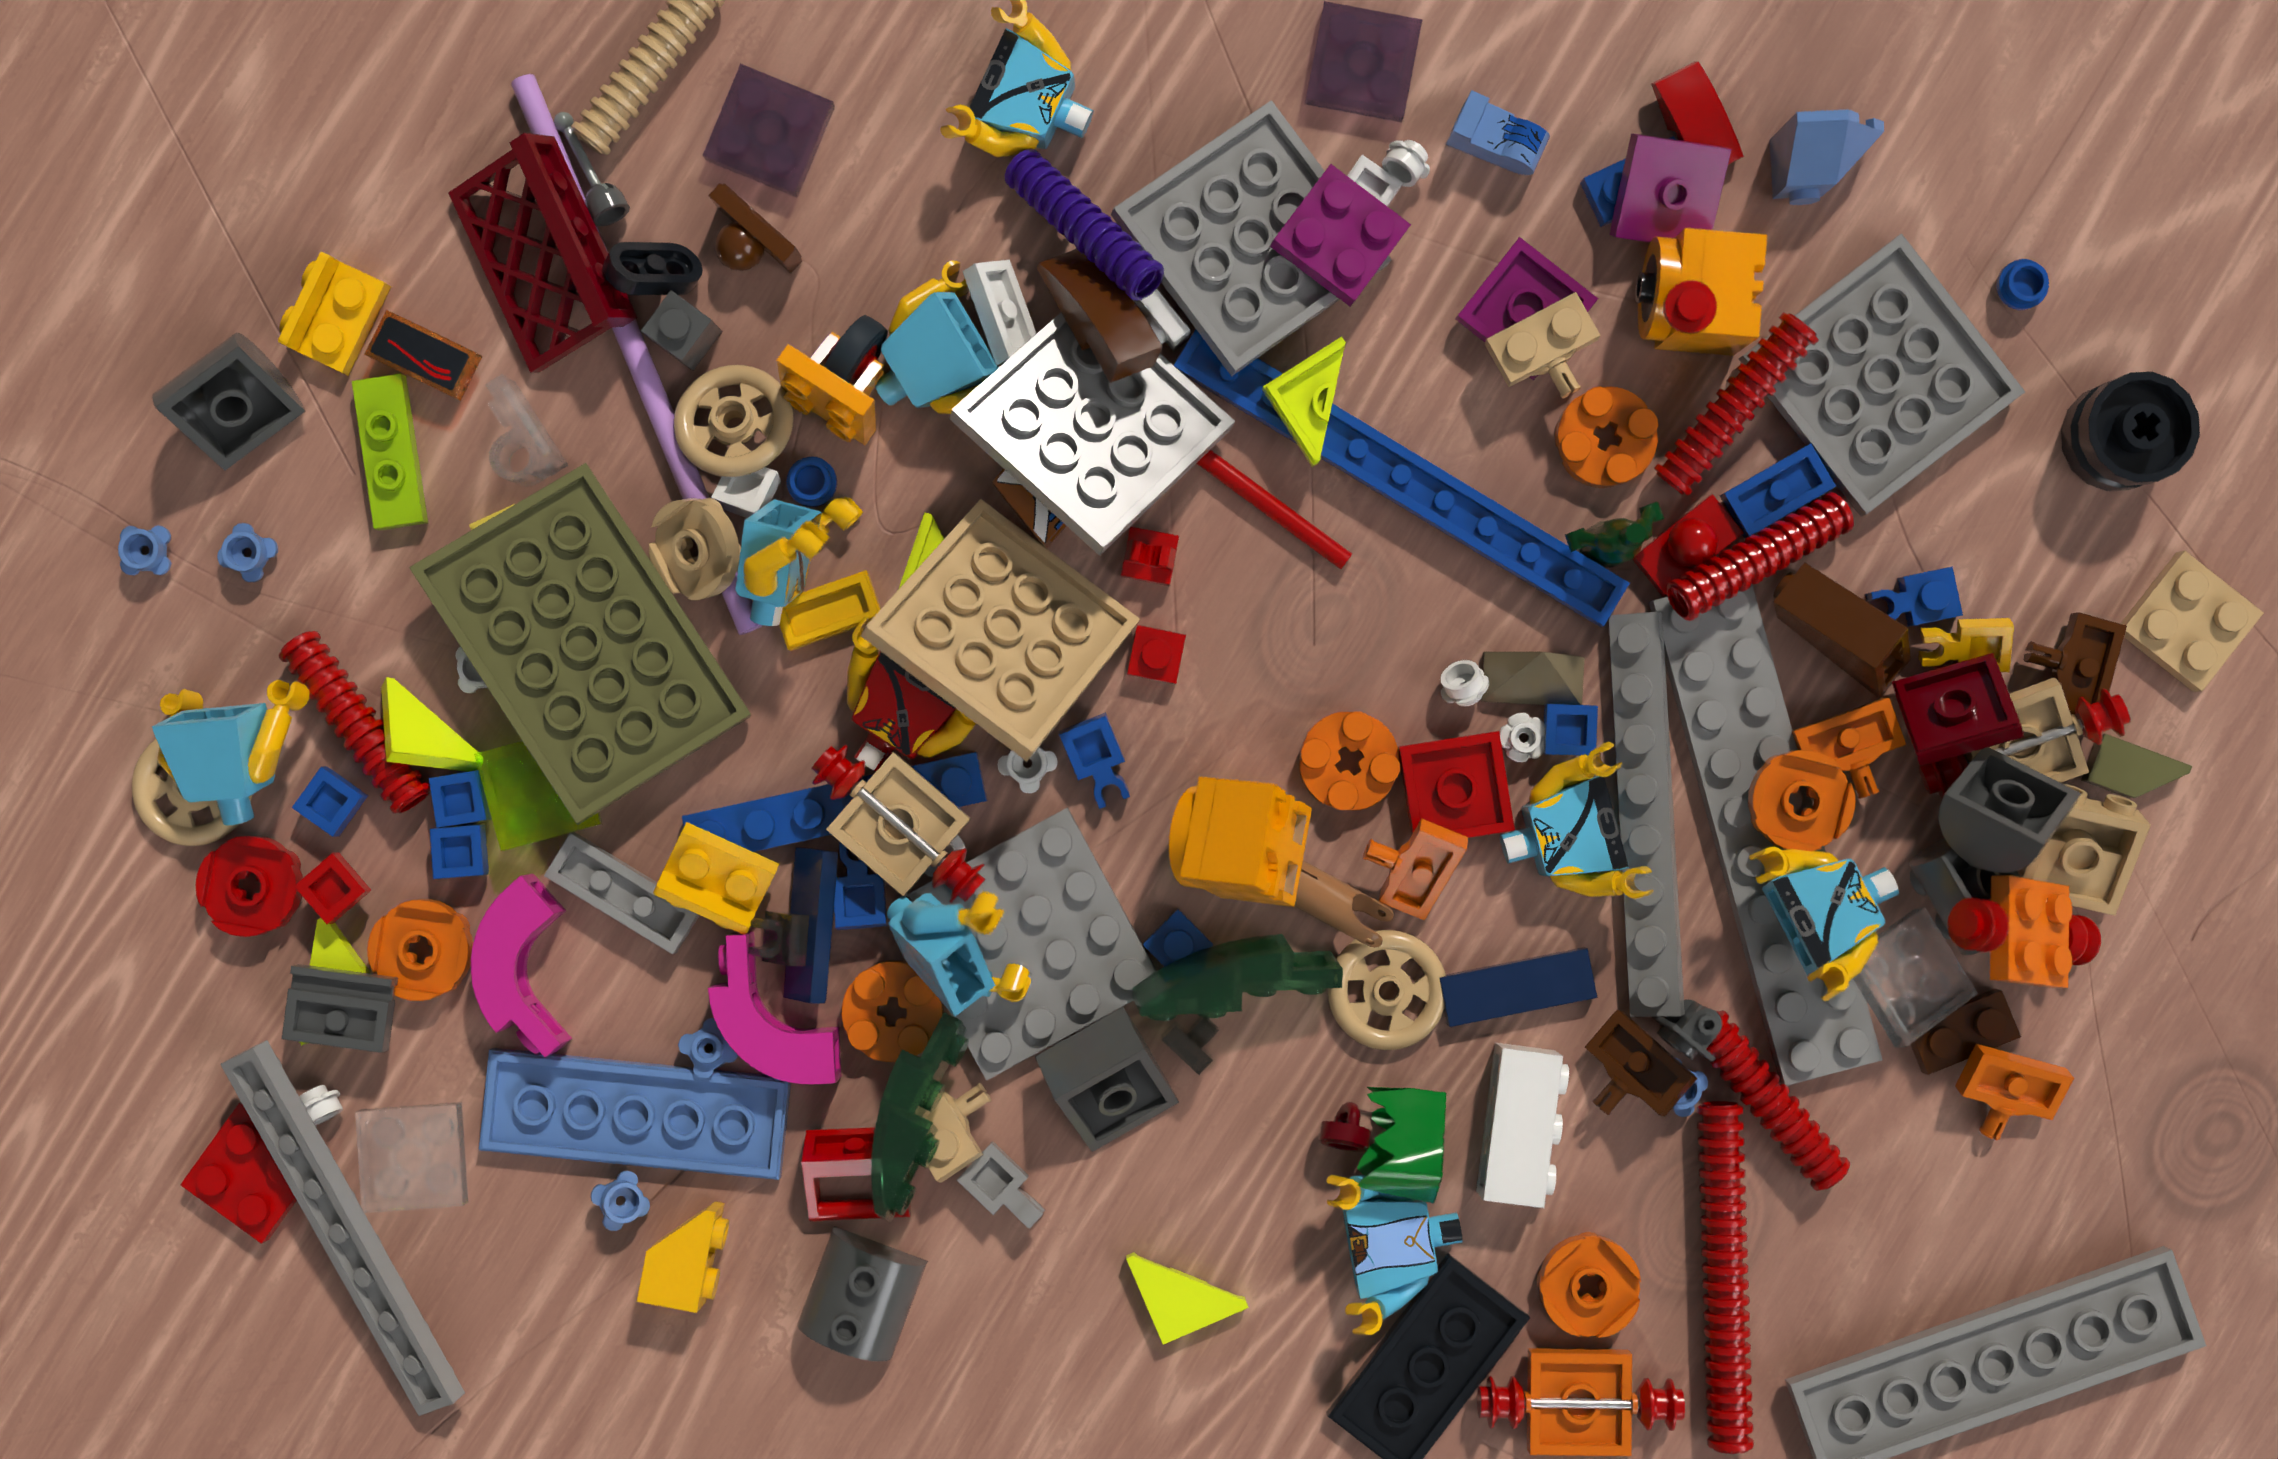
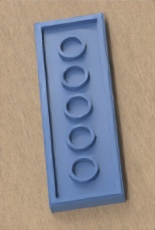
[479,1048,791,1180]

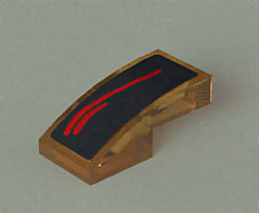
[364,310,483,401]

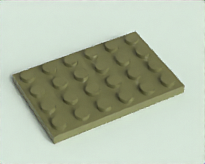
[409,463,751,825]

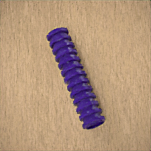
[1005,148,1164,301]

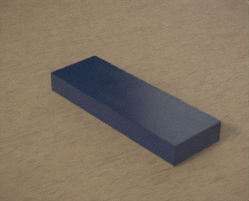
[783,847,838,1004]
[1440,947,1598,1027]

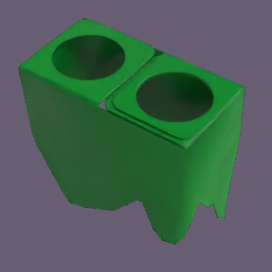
[1357,1087,1447,1203]

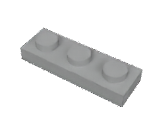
[544,832,700,954]

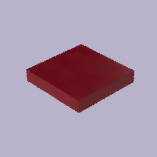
[1892,653,2024,766]

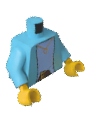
[887,892,1032,1017]
[1327,1174,1463,1335]

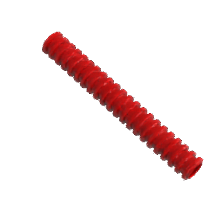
[1697,1101,1754,1454]

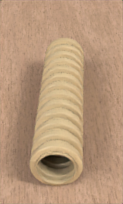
[571,0,725,155]

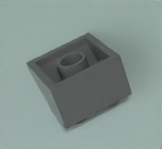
[1035,1007,1179,1152]

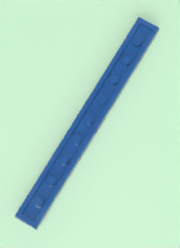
[1174,329,1630,627]

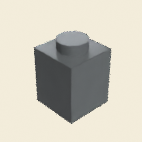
[641,290,723,371]

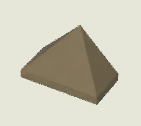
[1481,652,1585,705]

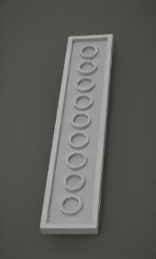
[1649,584,1882,1086]

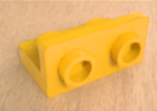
[278,252,391,376]
[653,822,779,934]

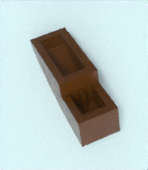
[1037,249,1163,383]

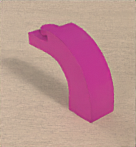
[471,873,572,1057]
[708,931,842,1084]

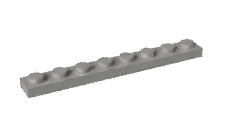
[1609,612,1685,1017]
[220,1040,465,1416]

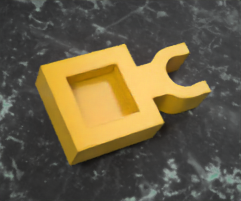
[1918,618,2014,672]

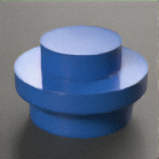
[1996,259,2049,310]
[786,456,837,507]

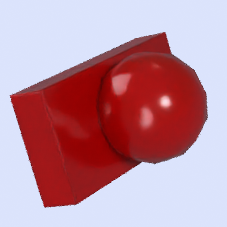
[1632,494,1744,596]

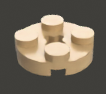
[649,498,741,600]

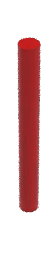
[1196,450,1352,570]

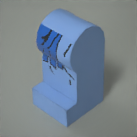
[1446,90,1550,175]

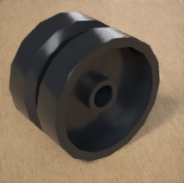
[2061,371,2200,491]

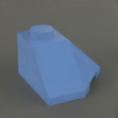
[1770,109,1884,205]

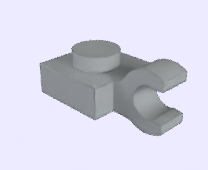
[957,1141,1045,1229]

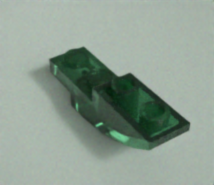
[1132,934,1343,1021]
[871,1012,969,1223]

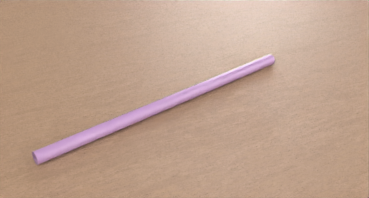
[511,74,762,635]

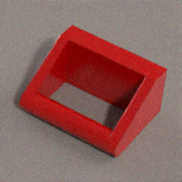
[801,1126,911,1221]

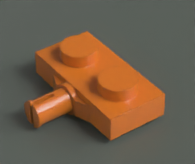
[1792,697,1906,799]
[1363,818,1468,921]
[1955,1043,2074,1140]

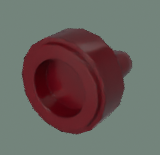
[1319,1102,1371,1152]

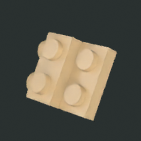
[2017,783,2151,916]

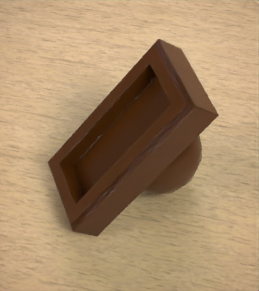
[708,183,802,273]

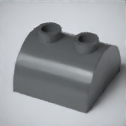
[152,333,305,471]
[1939,747,2081,872]
[1909,838,2021,955]
[797,1226,928,1362]

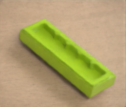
[352,373,428,531]

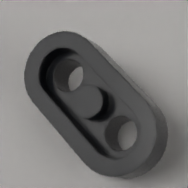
[603,242,703,295]

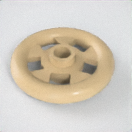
[674,365,793,477]
[132,739,253,846]
[1328,930,1446,1050]

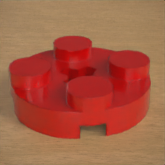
[195,835,303,937]

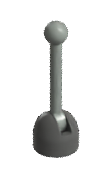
[554,112,630,227]

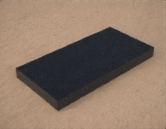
[1326,1253,1530,1459]

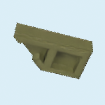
[2081,733,2192,798]

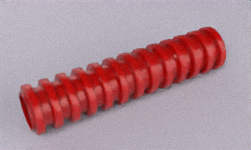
[1654,312,1819,496]
[1666,492,1854,621]
[279,631,431,814]
[1706,1011,1850,1191]

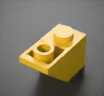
[637,1201,729,1313]

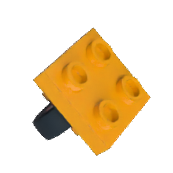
[776,315,888,445]

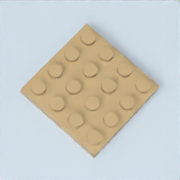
[861,499,1140,761]

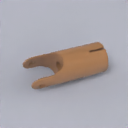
[1295,860,1394,948]

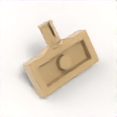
[1485,292,1601,398]
[886,1068,991,1183]

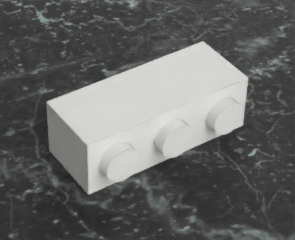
[1476,1043,1569,1208]

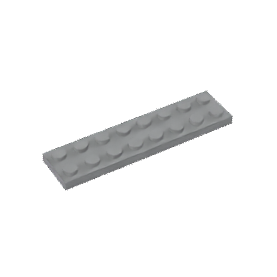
[1785,1246,2206,1459]

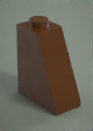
[1773,562,1911,698]

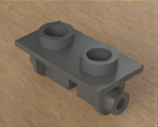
[1652,999,1722,1062]

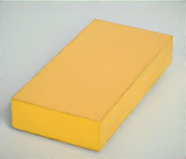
[779,570,881,651]

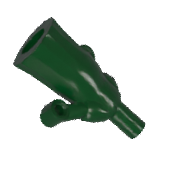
[1565,501,1664,568]

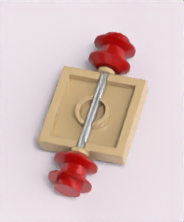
[1919,677,2131,800]
[811,745,986,903]

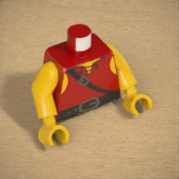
[847,617,976,771]

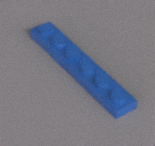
[681,752,988,852]

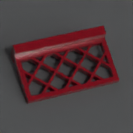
[448,133,638,373]

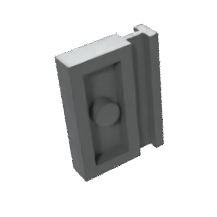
[282,964,398,1053]

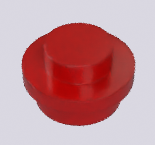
[1663,280,1717,334]

